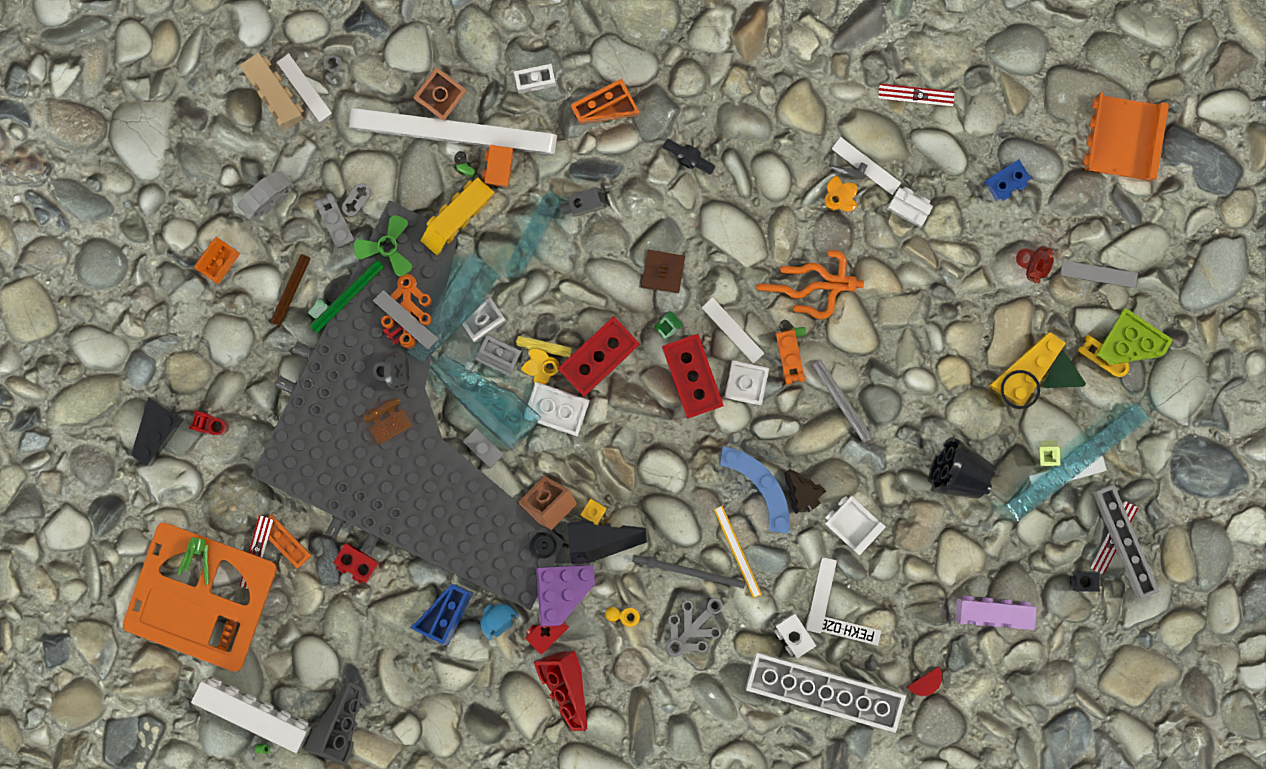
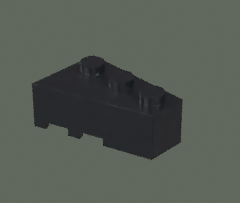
[131,397,184,466]

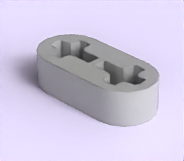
[342,183,371,217]

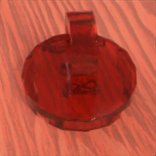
[1016,246,1054,283]

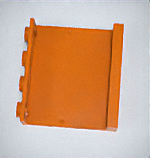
[1083,92,1169,181]

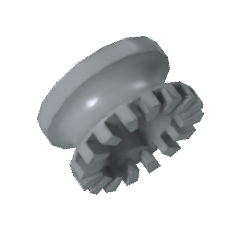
[324,55,342,73]

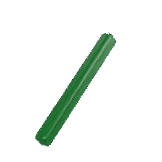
[310,260,384,333]

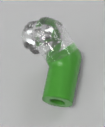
[244,744,270,761]

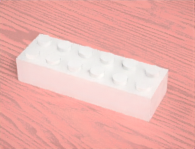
[191,677,312,753]

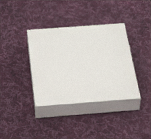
[724,360,769,406]

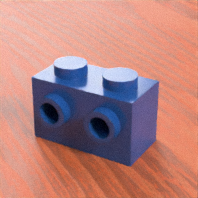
[984,160,1031,201]

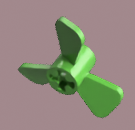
[354,215,412,277]

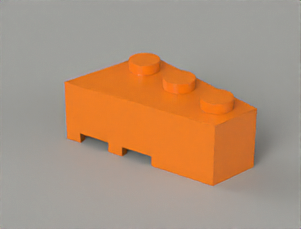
[571,78,639,125]

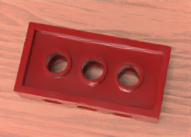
[558,316,640,397]
[662,333,724,419]

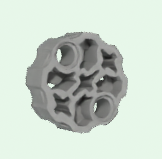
[237,170,294,221]

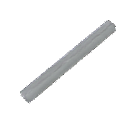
[812,359,872,442]

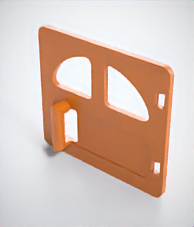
[123,523,277,672]

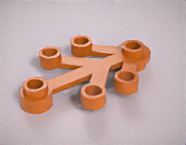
[381,274,432,349]

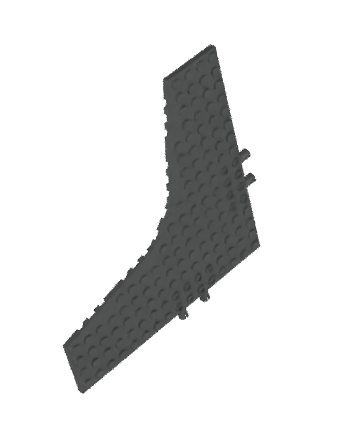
[251,200,564,611]

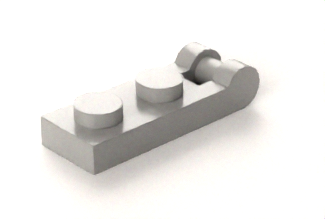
[314,192,355,249]

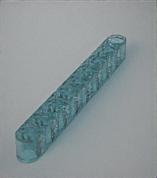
[1004,402,1150,522]

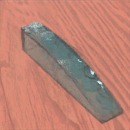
[407,253,499,362]
[430,354,541,451]

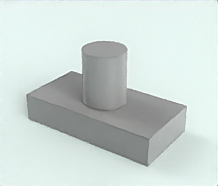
[463,428,504,468]

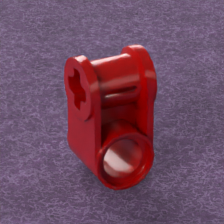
[189,410,229,436]

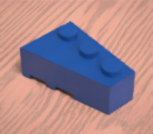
[410,584,474,645]

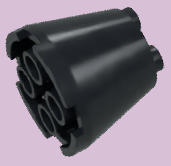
[928,437,996,499]

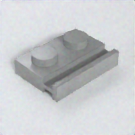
[475,334,522,376]

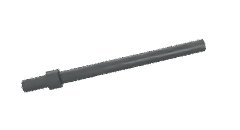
[632,555,746,589]

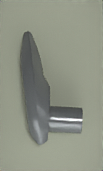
[831,162,868,179]

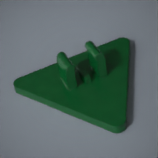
[1043,350,1086,388]

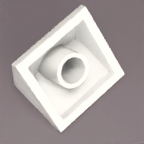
[459,297,507,343]

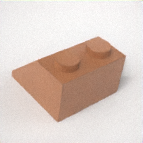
[413,67,467,121]
[519,476,577,530]

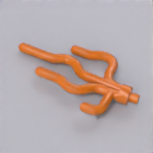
[756,250,864,319]

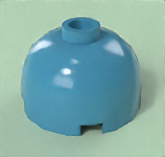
[480,603,519,641]

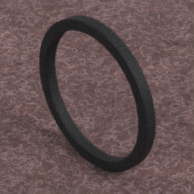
[1001,370,1040,409]

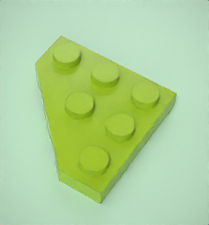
[1096,308,1173,365]

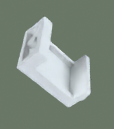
[825,495,885,555]

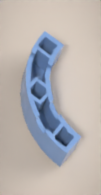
[719,446,790,534]

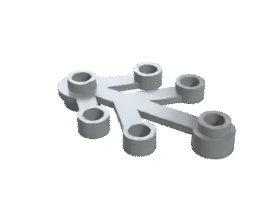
[665,598,723,657]

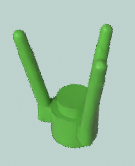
[178,537,209,585]

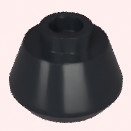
[530,532,557,559]

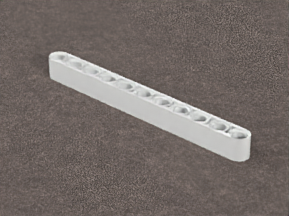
[349,108,557,155]

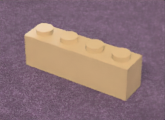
[239,53,304,131]

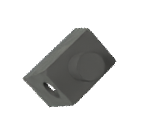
[560,187,607,216]

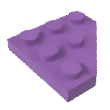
[536,565,595,627]

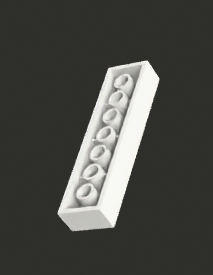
[745,651,906,733]

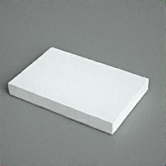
[523,382,590,436]

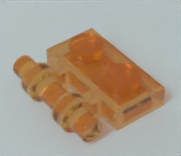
[362,397,412,445]

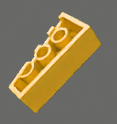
[420,177,495,256]
[987,332,1066,406]

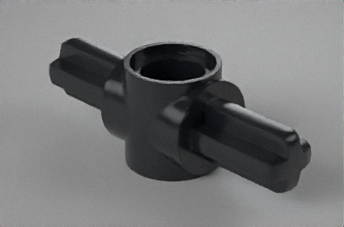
[663,139,715,175]

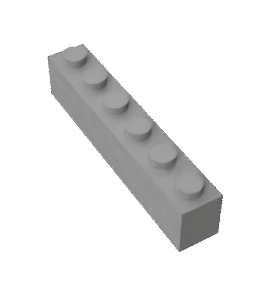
[1092,484,1159,599]

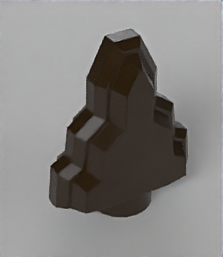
[784,469,827,514]

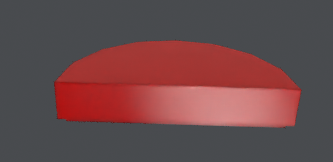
[906,666,942,696]

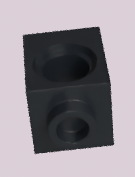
[1070,571,1100,592]

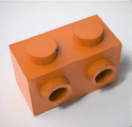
[482,145,514,188]

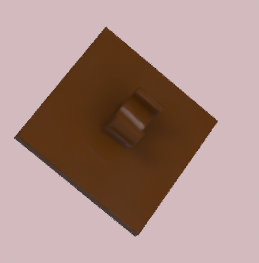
[642,250,685,293]

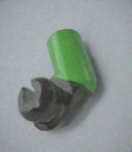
[454,151,476,178]
[779,320,806,337]

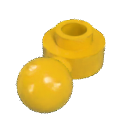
[605,607,640,627]

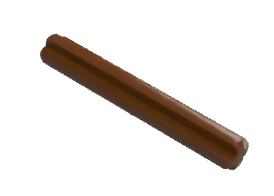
[271,254,310,326]

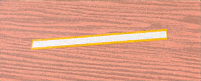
[714,505,762,598]

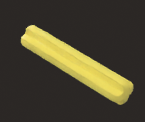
[516,336,572,358]

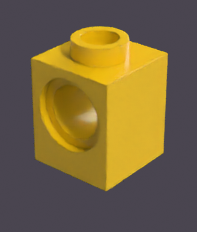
[581,499,607,525]

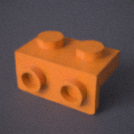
[194,237,241,285]

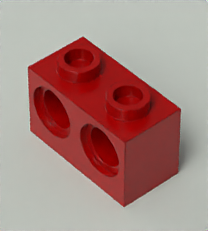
[333,542,380,584]

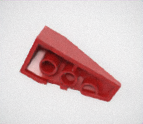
[533,651,588,731]

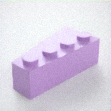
[955,595,1037,630]

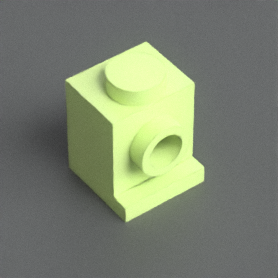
[1040,441,1061,466]

